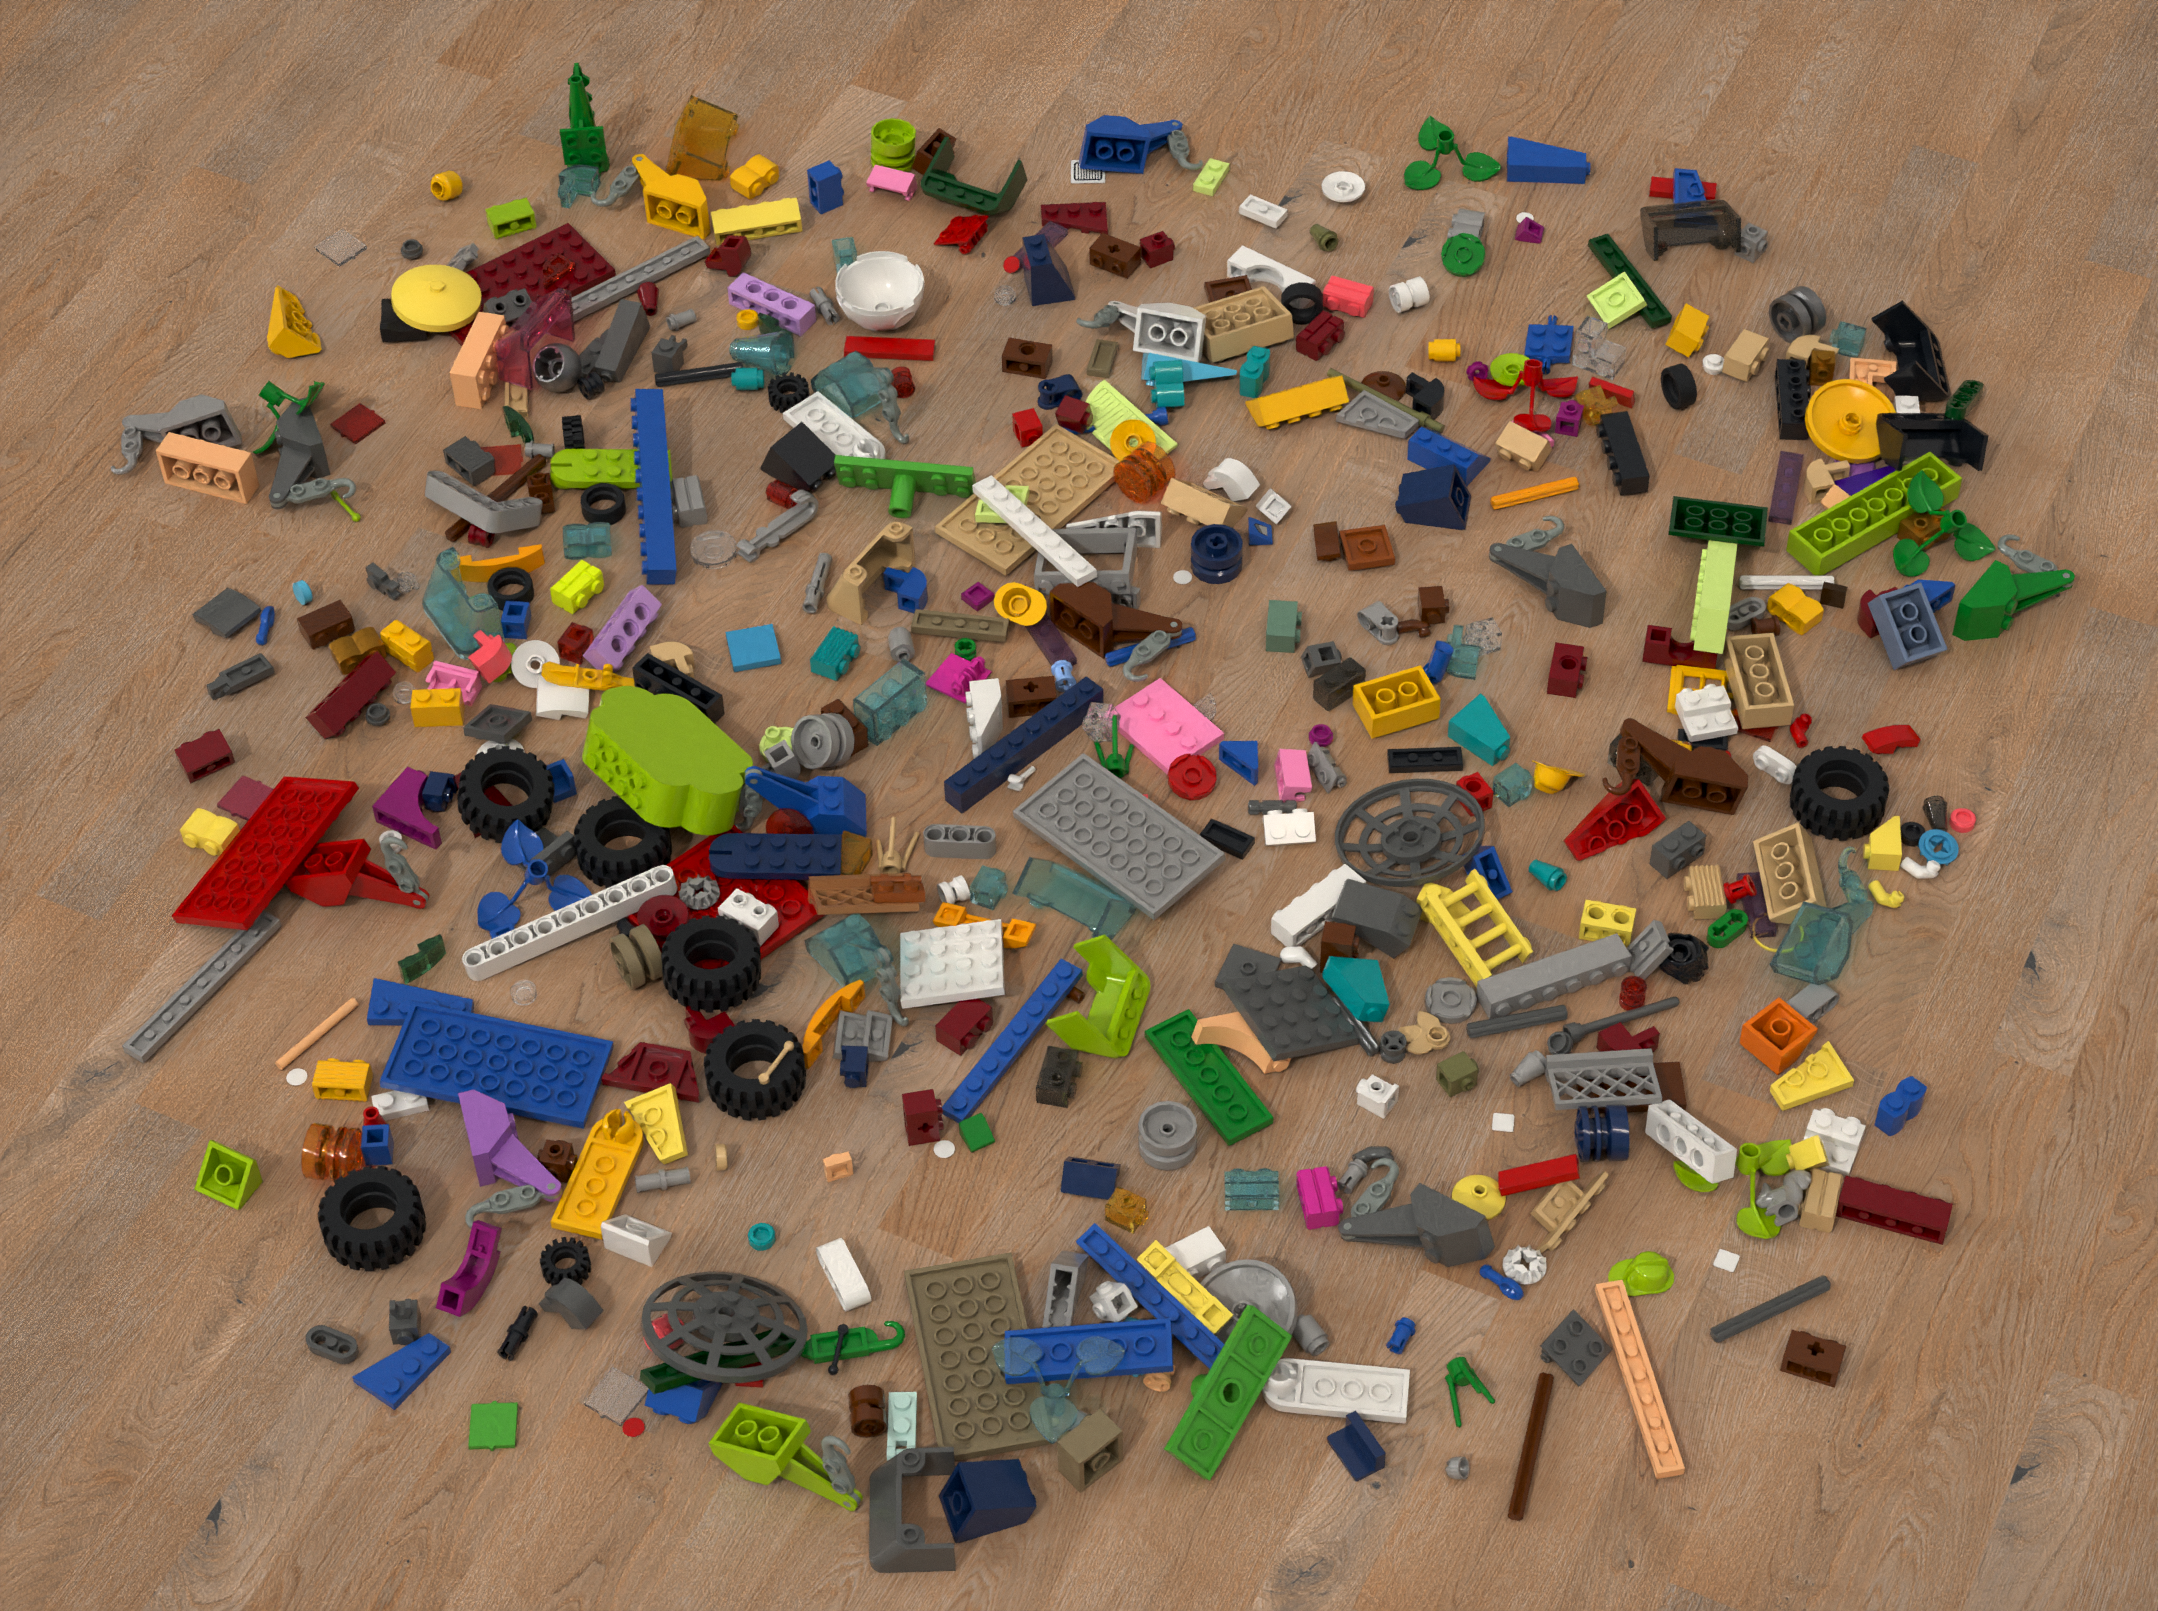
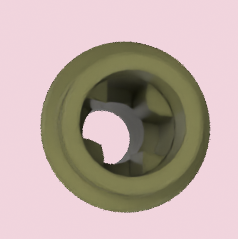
[1310,224,1339,252]

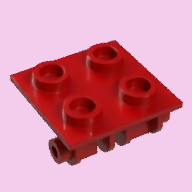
[933,215,989,254]

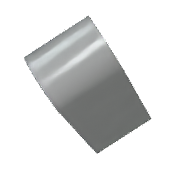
[923,824,996,859]
[1786,979,1840,1024]

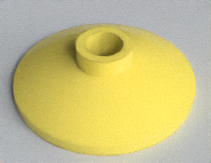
[1452,1175,1506,1220]

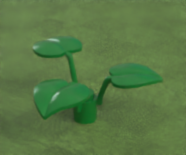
[1404,116,1501,190]
[252,381,325,454]
[1893,470,1996,577]

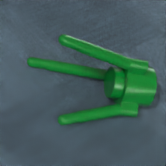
[1094,715,1134,778]
[1445,1357,1495,1427]

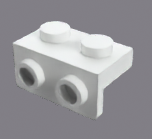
[1262,808,1316,846]

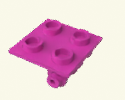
[925,653,992,704]

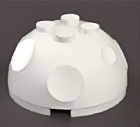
[835,251,924,331]

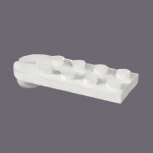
[783,391,885,459]
[1262,1358,1410,1424]

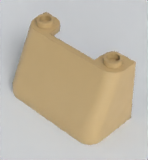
[827,522,916,625]

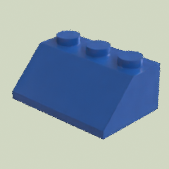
[1407,427,1491,487]

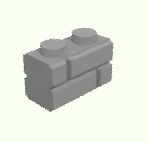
[670,475,708,528]

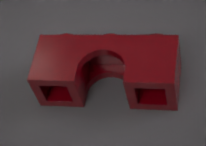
[1642,625,1718,669]

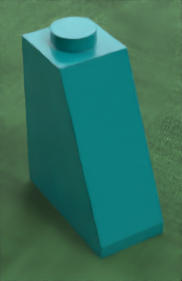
[1448,693,1510,766]
[1322,956,1390,1022]

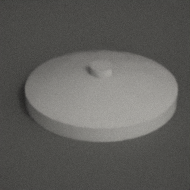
[1200,1259,1298,1344]

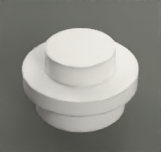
[1702,354,1724,375]

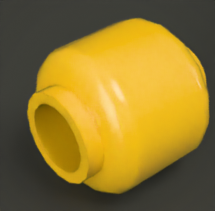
[431,170,463,201]

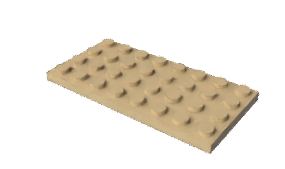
[935,424,1126,576]

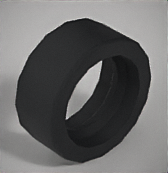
[1281,282,1323,325]
[1660,363,1697,409]
[580,483,626,526]
[487,567,534,611]

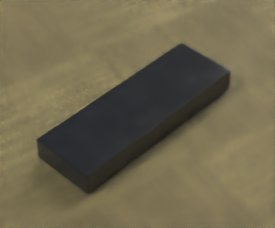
[1387,747,1463,773]

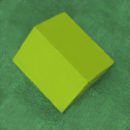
[194,1140,263,1210]

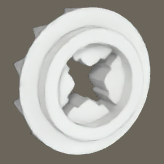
[1503,1245,1547,1285]

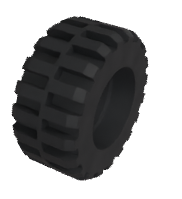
[457,746,555,843]
[1789,746,1889,841]
[574,796,672,889]
[661,915,761,1013]
[704,1019,806,1121]
[318,1166,426,1271]

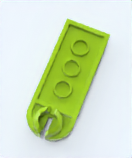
[550,449,672,490]

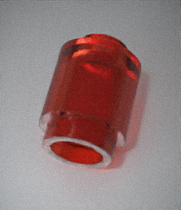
[766,480,798,509]

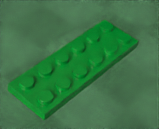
[1145,1009,1274,1146]

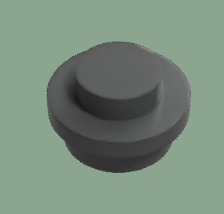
[401,239,423,259]
[366,703,390,726]
[1547,1031,1573,1055]

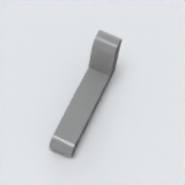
[425,471,543,533]

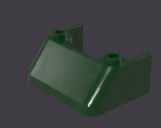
[920,136,1027,215]

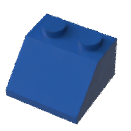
[644,1379,722,1424]

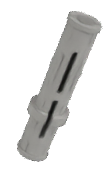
[802,553,833,613]

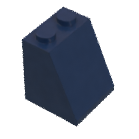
[1022,234,1075,306]
[1395,464,1471,530]
[938,1459,1037,1543]

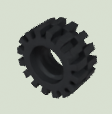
[768,372,809,413]
[562,415,585,449]
[540,1237,591,1286]

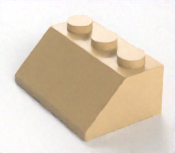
[1161,478,1248,528]

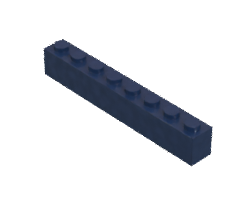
[944,676,1104,814]

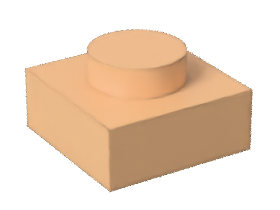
[823,1151,853,1182]

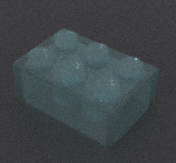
[853,659,927,746]

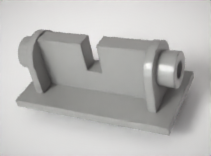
[1307,742,1347,794]

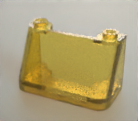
[665,95,739,181]

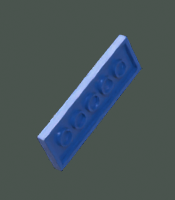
[1005,1318,1174,1384]

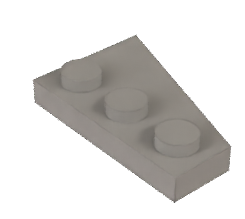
[1336,390,1419,439]

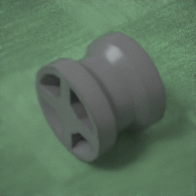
[1380,1030,1407,1064]

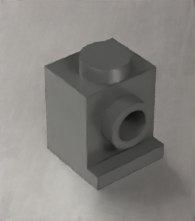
[1301,641,1342,678]

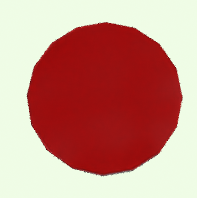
[1167,754,1217,800]

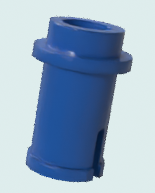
[1386,1317,1416,1354]

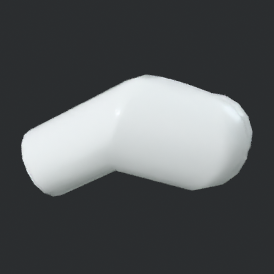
[1900,857,1941,879]

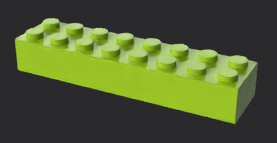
[1786,452,1962,575]

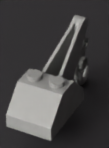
[111,394,242,475]

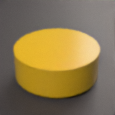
[736,309,759,330]

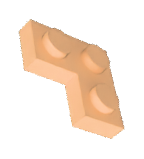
[1849,357,1896,385]

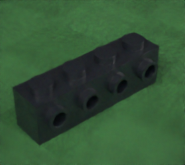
[1774,359,1811,440]
[1596,411,1650,496]
[632,653,725,724]

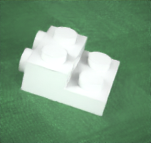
[1675,684,1738,742]
[1803,1108,1866,1178]

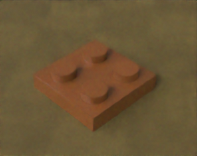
[1339,525,1395,571]

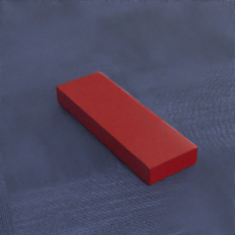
[1649,176,1717,203]
[1498,1154,1580,1196]

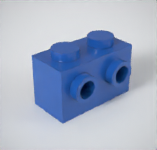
[807,160,844,214]

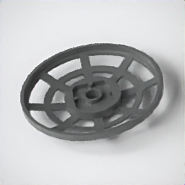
[1335,779,1485,887]
[641,1271,808,1383]

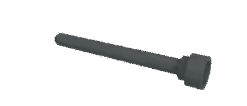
[1562,997,1680,1044]

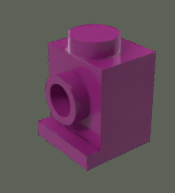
[1555,400,1584,437]

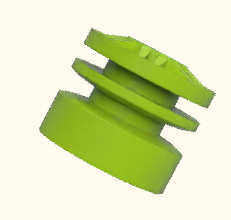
[871,118,916,172]

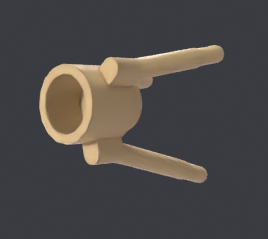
[876,817,919,874]

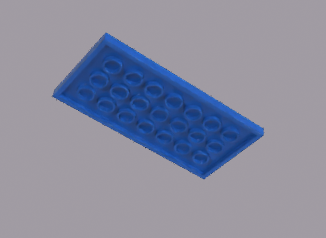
[380,1001,614,1129]

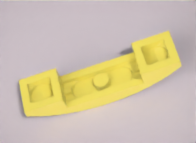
[1137,1240,1234,1335]

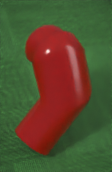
[1789,713,1812,748]

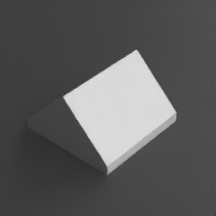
[601,1214,672,1267]

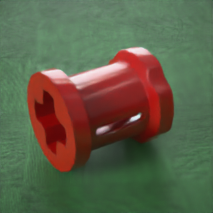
[1723,874,1757,905]

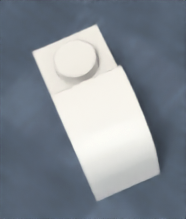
[1203,458,1260,502]

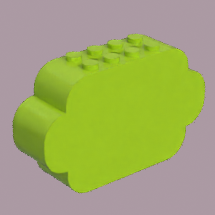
[582,686,753,835]

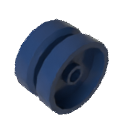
[1191,524,1243,584]

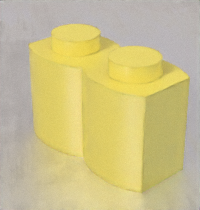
[180,808,240,856]

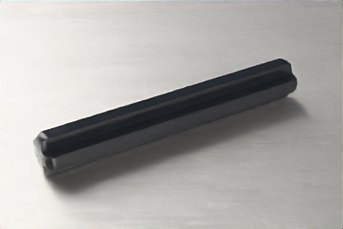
[655,362,743,387]

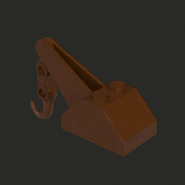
[1602,718,1748,815]

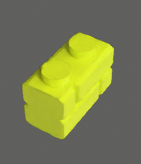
[550,560,604,615]

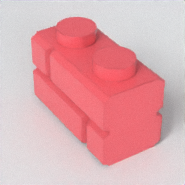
[1323,276,1374,318]

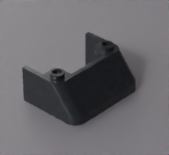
[1871,300,1951,402]
[1876,413,1989,471]

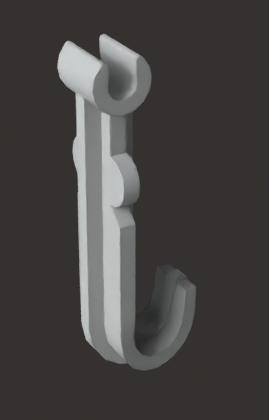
[736,489,819,563]

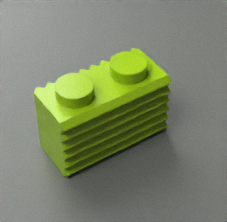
[485,197,537,239]

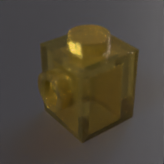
[1105,1186,1149,1234]

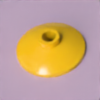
[1110,419,1156,466]

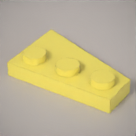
[1770,1041,1854,1111]
[624,1083,688,1165]

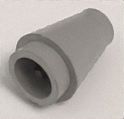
[1509,1050,1546,1087]

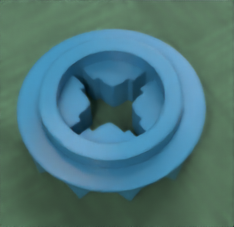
[1917,829,1959,866]

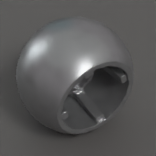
[532,343,582,392]

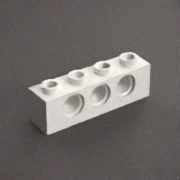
[1645,1100,1737,1184]

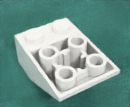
[965,678,1003,759]

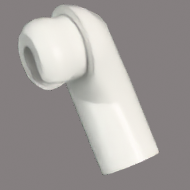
[1280,946,1318,969]

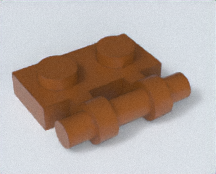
[870,873,925,903]

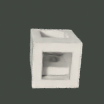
[1356,1074,1399,1119]

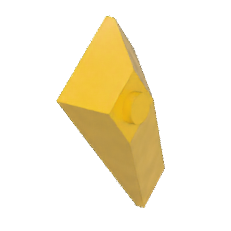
[267,285,321,358]

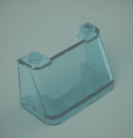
[422,547,505,660]

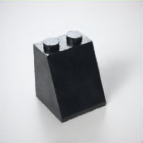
[760,422,836,493]

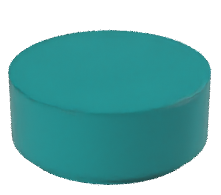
[748,1223,776,1251]

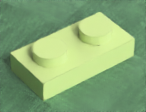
[1193,158,1230,196]

